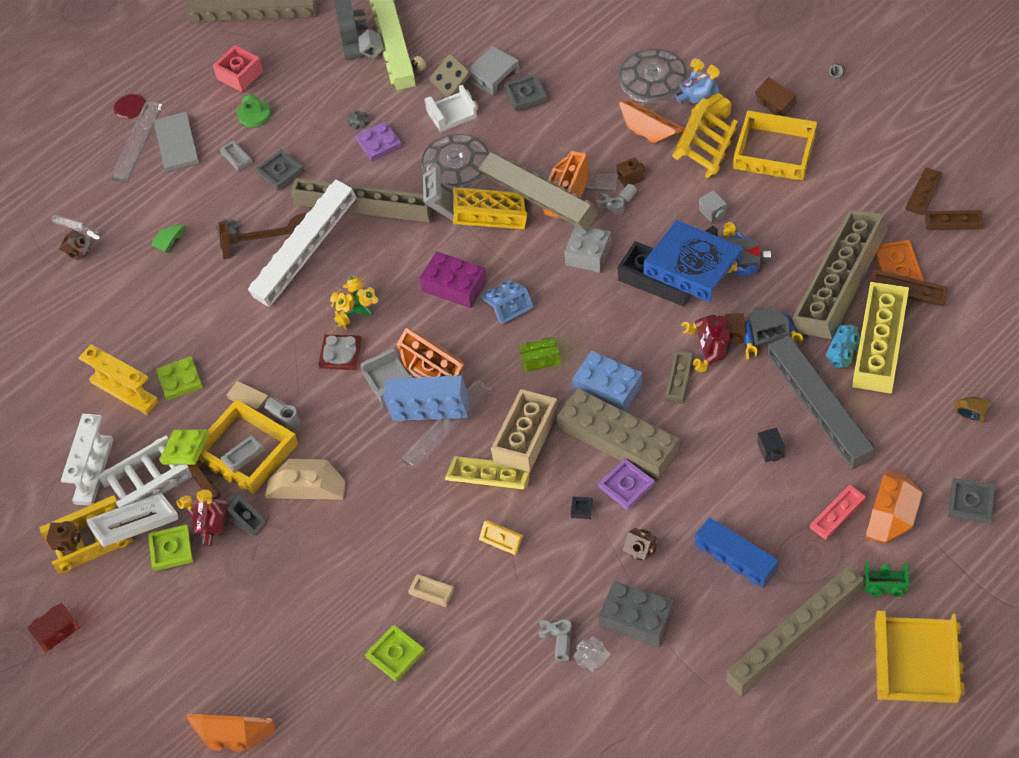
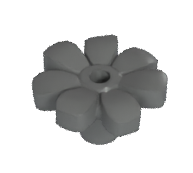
[348,110,370,129]
[216,219,239,236]

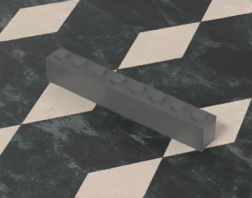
[768,335,875,470]

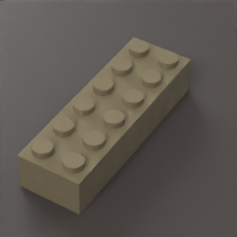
[557,388,679,480]

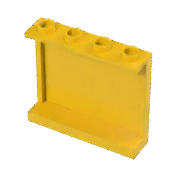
[875,611,964,703]

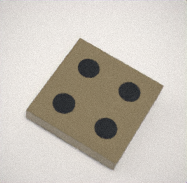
[429,53,472,97]

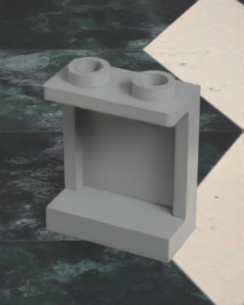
[468,46,519,96]
[423,167,466,221]
[361,348,413,407]

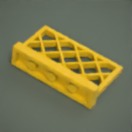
[453,187,527,230]

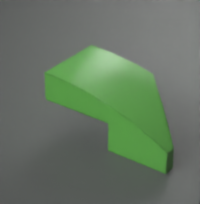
[151,224,186,253]

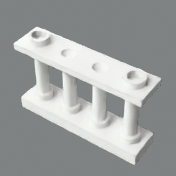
[61,414,113,506]
[98,435,193,508]

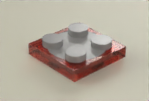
[318,334,362,370]

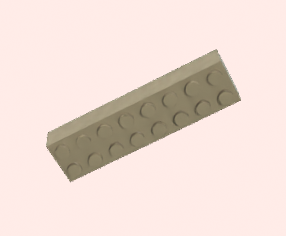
[792,210,888,339]

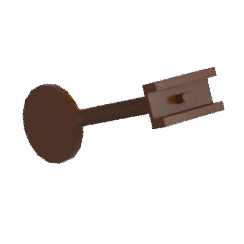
[218,213,307,259]

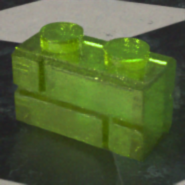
[518,337,561,372]

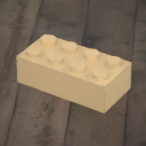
[491,389,558,472]

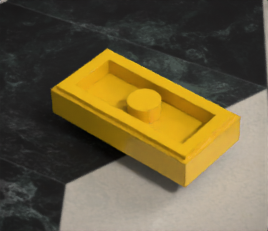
[479,520,523,555]

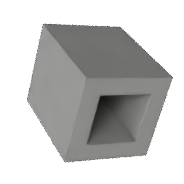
[358,29,383,59]
[699,190,727,224]

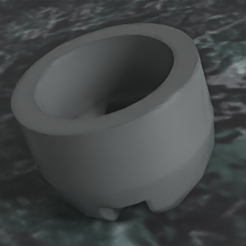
[829,63,844,78]

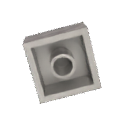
[564,226,611,273]

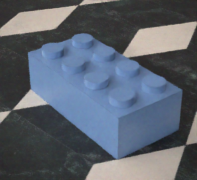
[383,375,470,421]

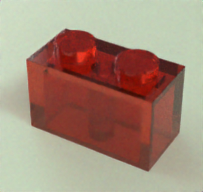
[27,602,80,653]

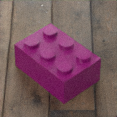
[420,251,487,308]

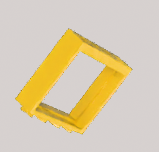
[733,111,817,181]
[198,399,298,494]

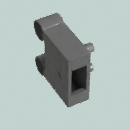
[334,0,368,60]

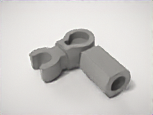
[596,183,637,215]
[538,619,573,661]

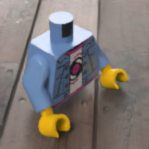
[675,58,720,104]

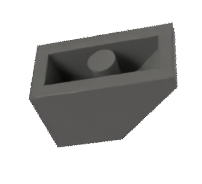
[225,494,266,536]

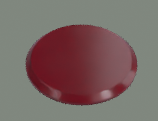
[113,94,146,119]

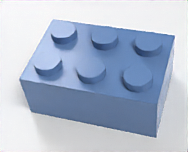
[572,350,643,412]

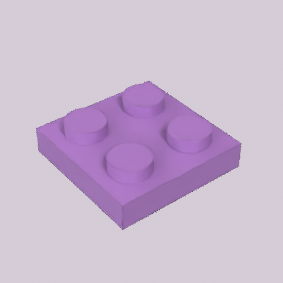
[355,121,402,161]
[598,458,655,511]

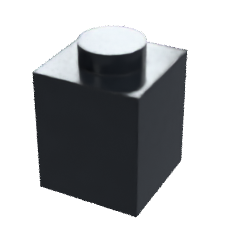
[757,428,785,463]

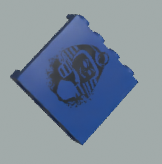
[643,220,743,302]

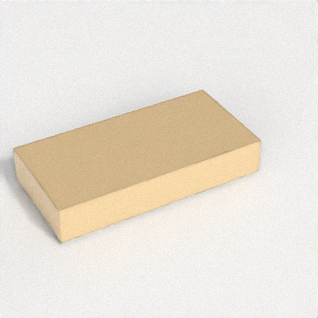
[226,381,269,412]
[408,574,455,607]

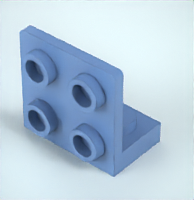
[481,280,533,324]

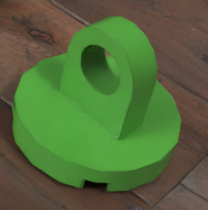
[237,95,271,127]

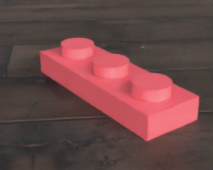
[810,485,866,540]

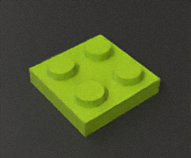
[156,356,203,401]
[159,429,210,465]
[148,525,193,571]
[365,625,425,682]

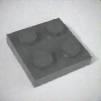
[504,74,548,111]
[255,149,304,190]
[948,478,995,524]

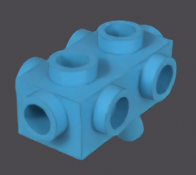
[826,325,861,368]

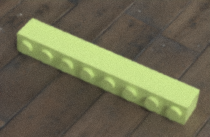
[369,0,416,90]

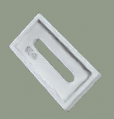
[87,493,178,547]

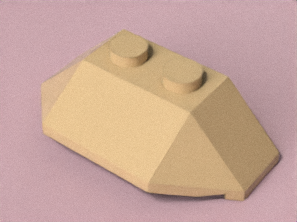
[265,459,346,500]

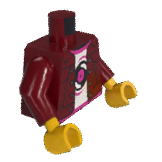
[682,315,730,373]
[177,490,227,547]

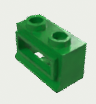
[863,562,909,597]

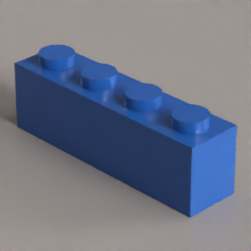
[695,517,779,588]

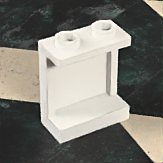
[425,85,478,132]

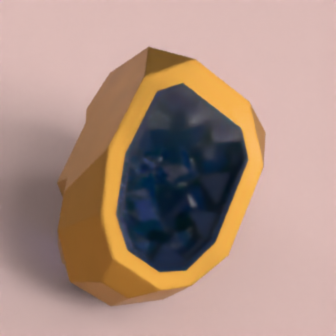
[954,396,991,422]

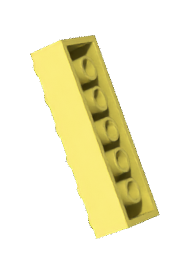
[852,282,909,394]

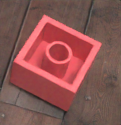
[213,45,263,92]

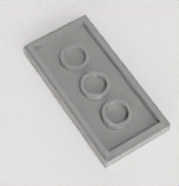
[154,112,199,172]

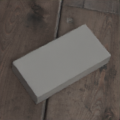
[220,140,253,172]
[221,435,265,473]

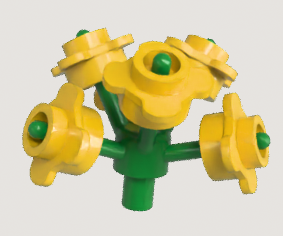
[330,276,378,330]

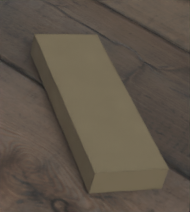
[664,351,694,404]

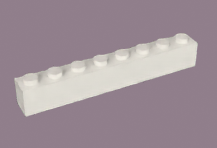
[248,179,357,308]

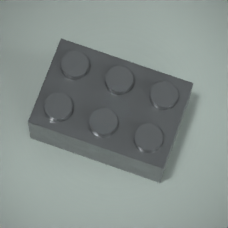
[599,581,673,648]

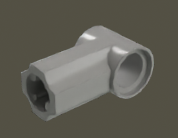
[264,397,301,430]

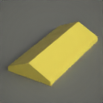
[445,456,530,489]

